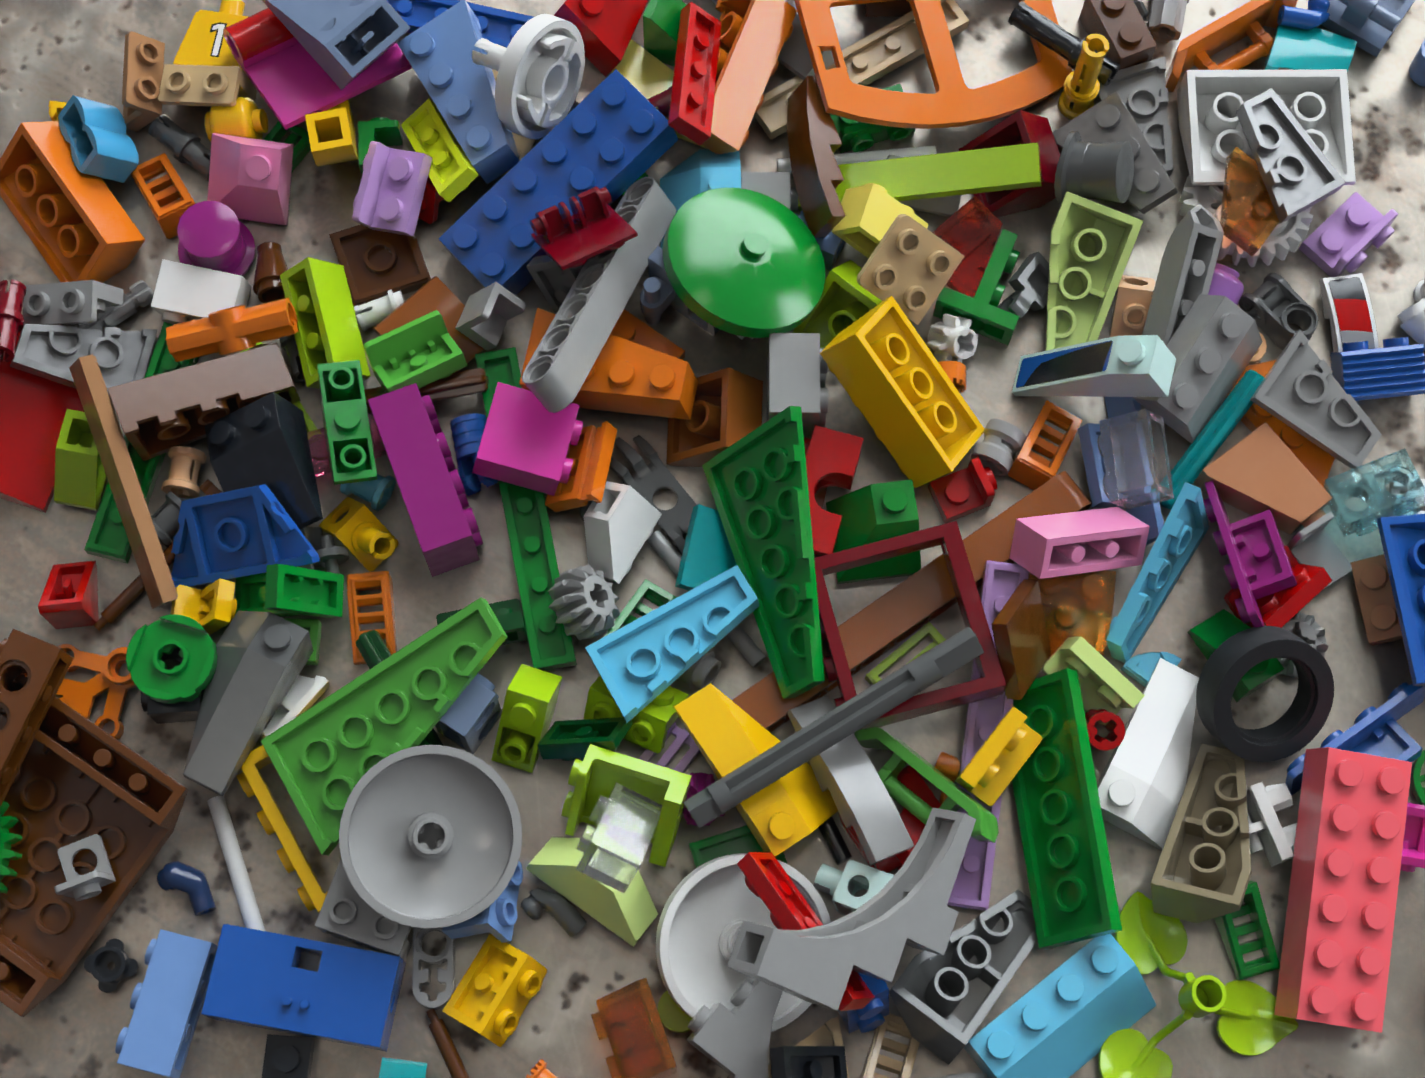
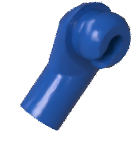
[1277,0,1330,30]

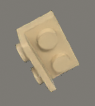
[158,64,257,107]

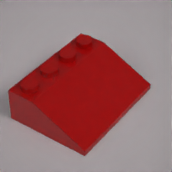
[0,331,84,513]

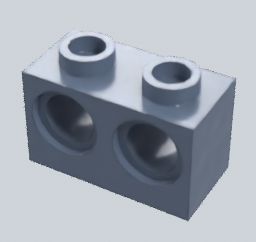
[435,673,502,754]

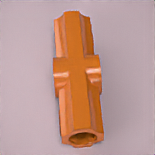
[166,297,298,362]

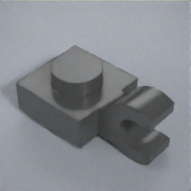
[998,252,1049,320]

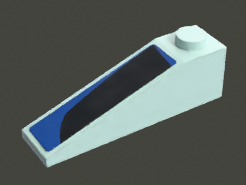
[1012,335,1176,397]

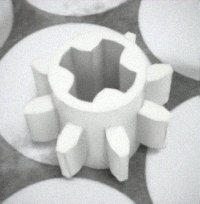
[926,314,978,363]

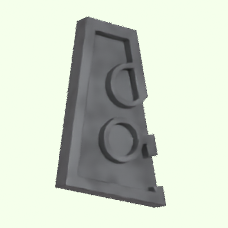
[10,324,158,401]

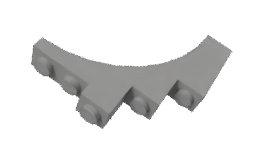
[727,808,976,1011]
[687,979,783,1078]

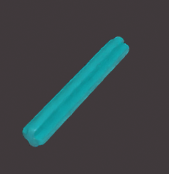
[1157,370,1264,510]

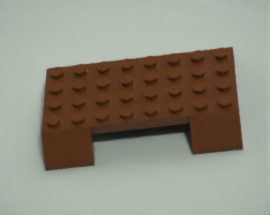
[0,674,188,1017]

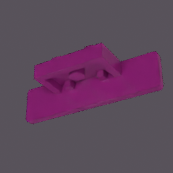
[1203,480,1297,627]

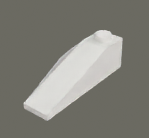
[1097,658,1199,850]

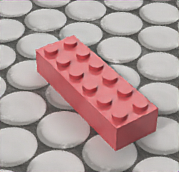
[1274,747,1412,1033]

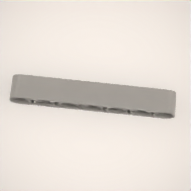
[522,176,676,413]

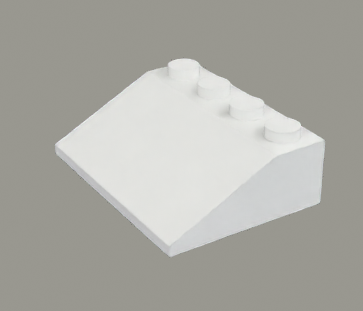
[1177,69,1356,186]

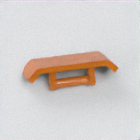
[1165,0,1298,92]

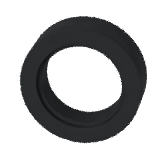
[1196,626,1334,762]

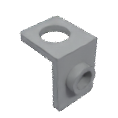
[1286,512,1352,591]
[54,834,116,901]

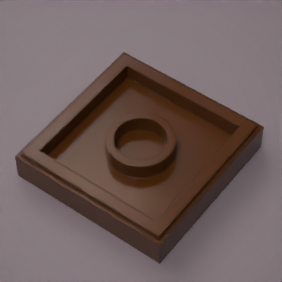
[329,224,431,306]
[991,579,1051,700]

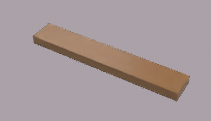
[69,354,178,609]

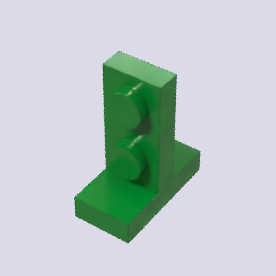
[933,229,1020,346]
[235,564,344,618]

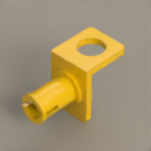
[319,497,399,572]

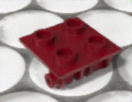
[530,186,638,270]

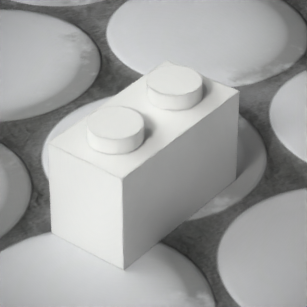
[151,259,252,324]

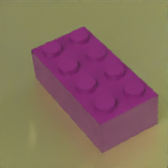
[368,383,483,577]

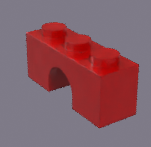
[804,425,864,558]

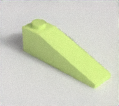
[1045,191,1143,351]

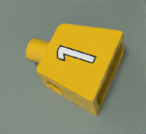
[173,0,248,74]

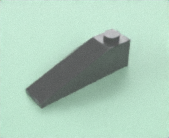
[183,611,314,797]
[889,890,1038,1065]

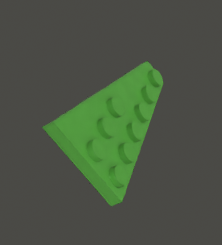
[261,597,508,856]

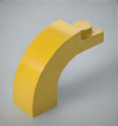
[305,100,358,167]

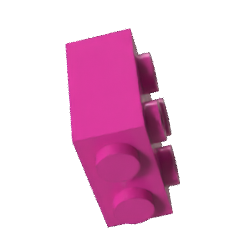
[472,382,583,496]

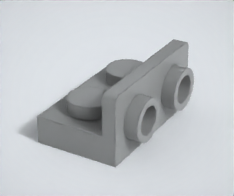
[23,280,123,325]

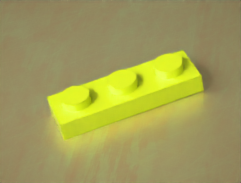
[401,98,478,203]

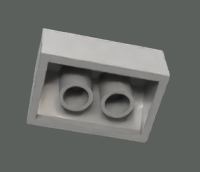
[1132,294,1262,444]

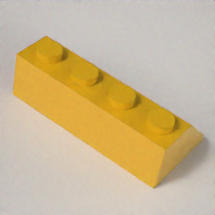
[820,296,984,488]

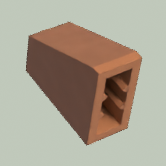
[1194,422,1332,535]

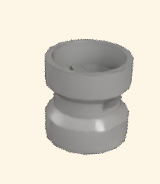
[970,419,1026,476]

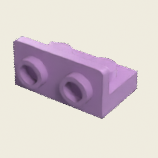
[352,141,432,237]
[1299,192,1398,277]

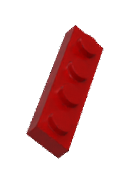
[668,1,722,145]
[737,852,875,1011]

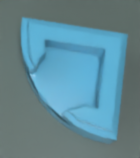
[1121,652,1182,687]

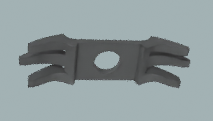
[609,435,697,556]

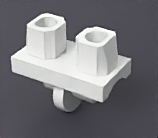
[1246,782,1297,867]

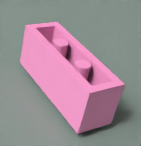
[1009,507,1150,579]

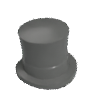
[1054,131,1134,206]

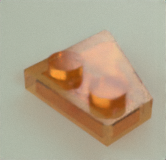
[1220,147,1279,256]

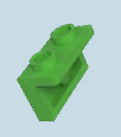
[363,310,468,393]

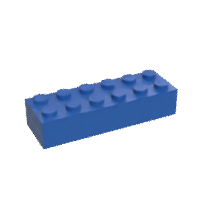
[438,69,679,296]

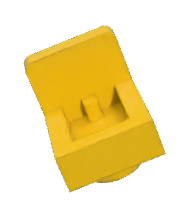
[170,578,237,635]

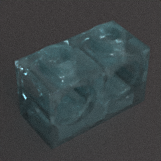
[1324,448,1425,537]

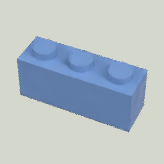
[115,929,217,1078]

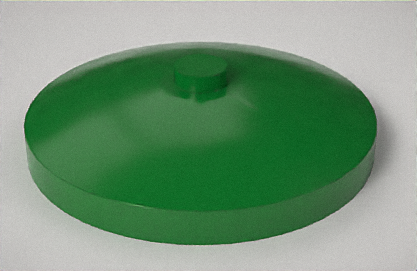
[663,188,826,338]

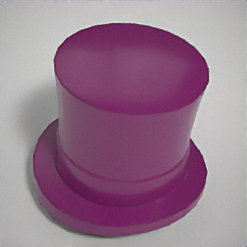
[177,201,256,276]

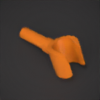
[934,752,961,805]

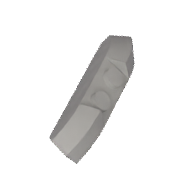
[1142,204,1224,345]

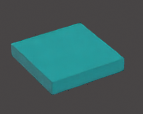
[675,504,736,591]

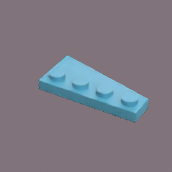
[1105,482,1209,663]
[585,565,760,723]

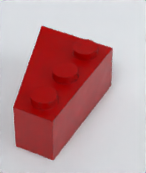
[553,0,648,77]

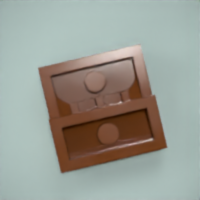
[373,276,484,373]

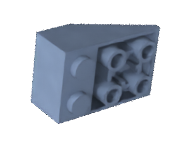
[262,0,410,90]

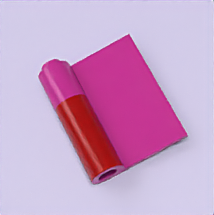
[223,8,412,130]

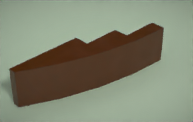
[787,75,846,238]

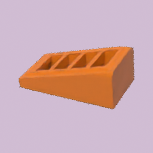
[131,153,195,239]
[1008,400,1083,490]
[346,571,397,665]

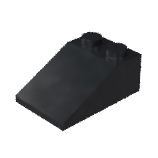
[205,392,323,529]

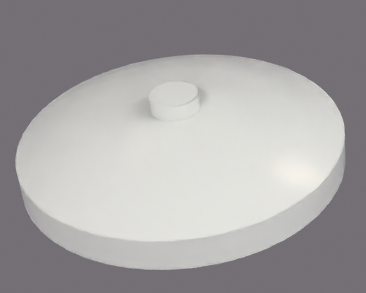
[656,853,831,1032]

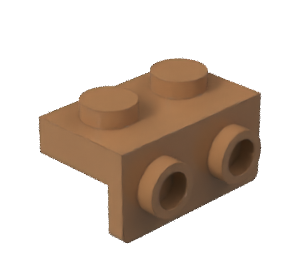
[122,31,165,132]
[1350,554,1403,646]

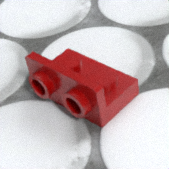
[1224,546,1332,628]

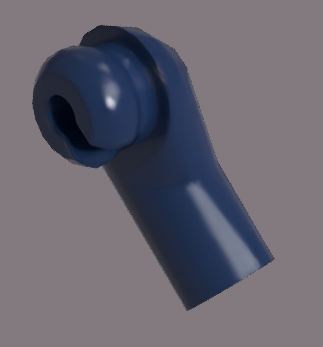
[157,861,216,916]

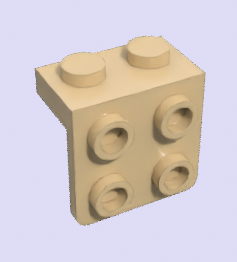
[857,214,965,325]

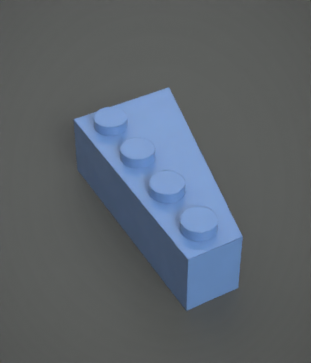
[397,0,520,184]

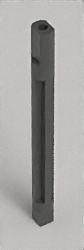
[683,627,984,828]

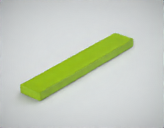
[798,143,1041,211]

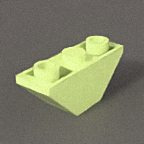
[526,837,658,947]

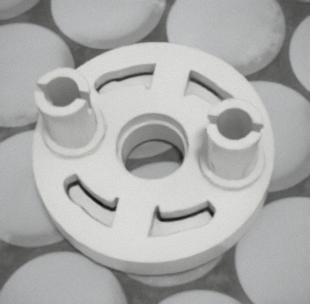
[472,14,585,139]

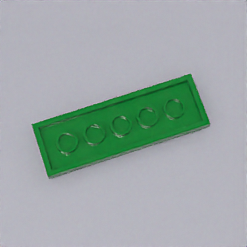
[1012,668,1122,949]

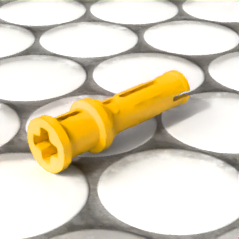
[1058,34,1109,120]

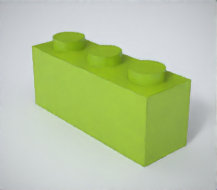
[280,257,371,389]

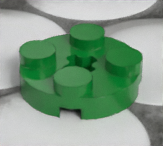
[126,614,218,704]

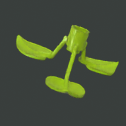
[1098,891,1299,1078]

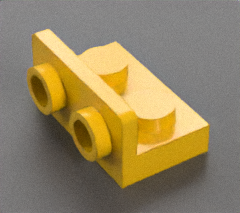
[955,706,1042,806]
[442,934,547,1047]

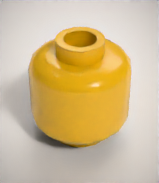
[205,97,268,142]

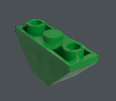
[317,360,377,485]

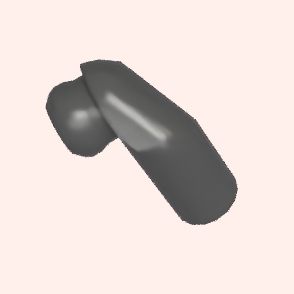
[521,888,587,937]

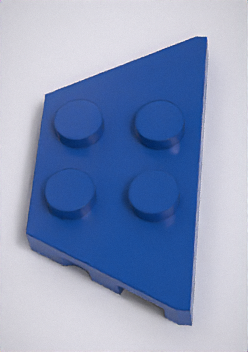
[171,484,320,587]

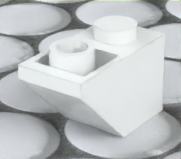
[584,481,662,584]

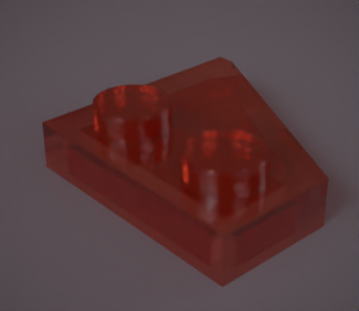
[932,196,1003,298]

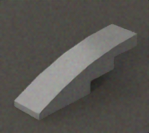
[787,696,914,866]

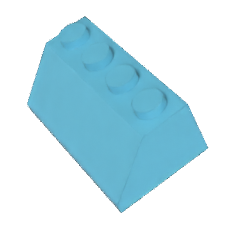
[964,934,1156,1078]

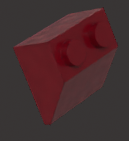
[959,110,1060,220]

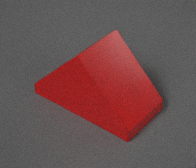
[38,560,99,629]

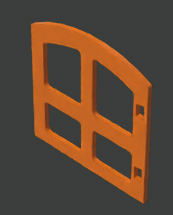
[794,0,1073,129]

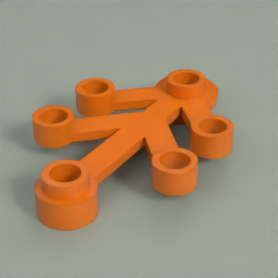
[24,644,136,740]

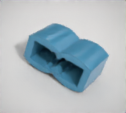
[58,95,139,183]

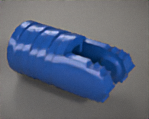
[450,413,498,496]

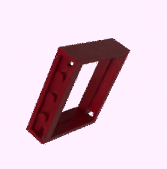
[814,521,1006,734]

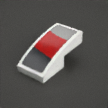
[1320,273,1379,352]

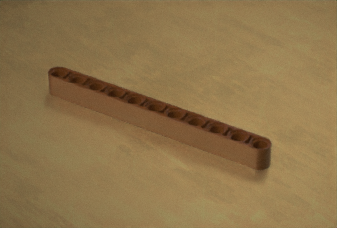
[732,471,1092,733]

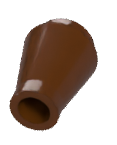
[253,242,288,303]

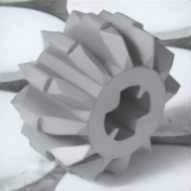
[548,565,620,640]

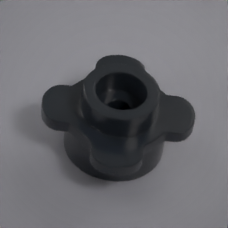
[84,939,139,993]

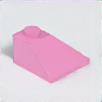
[207,133,294,225]

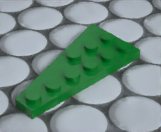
[702,406,825,699]

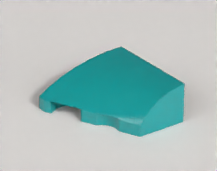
[1264,25,1357,72]

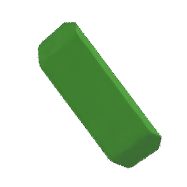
[854,727,999,843]

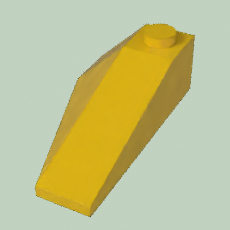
[673,683,838,857]

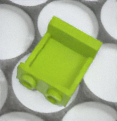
[561,744,692,867]

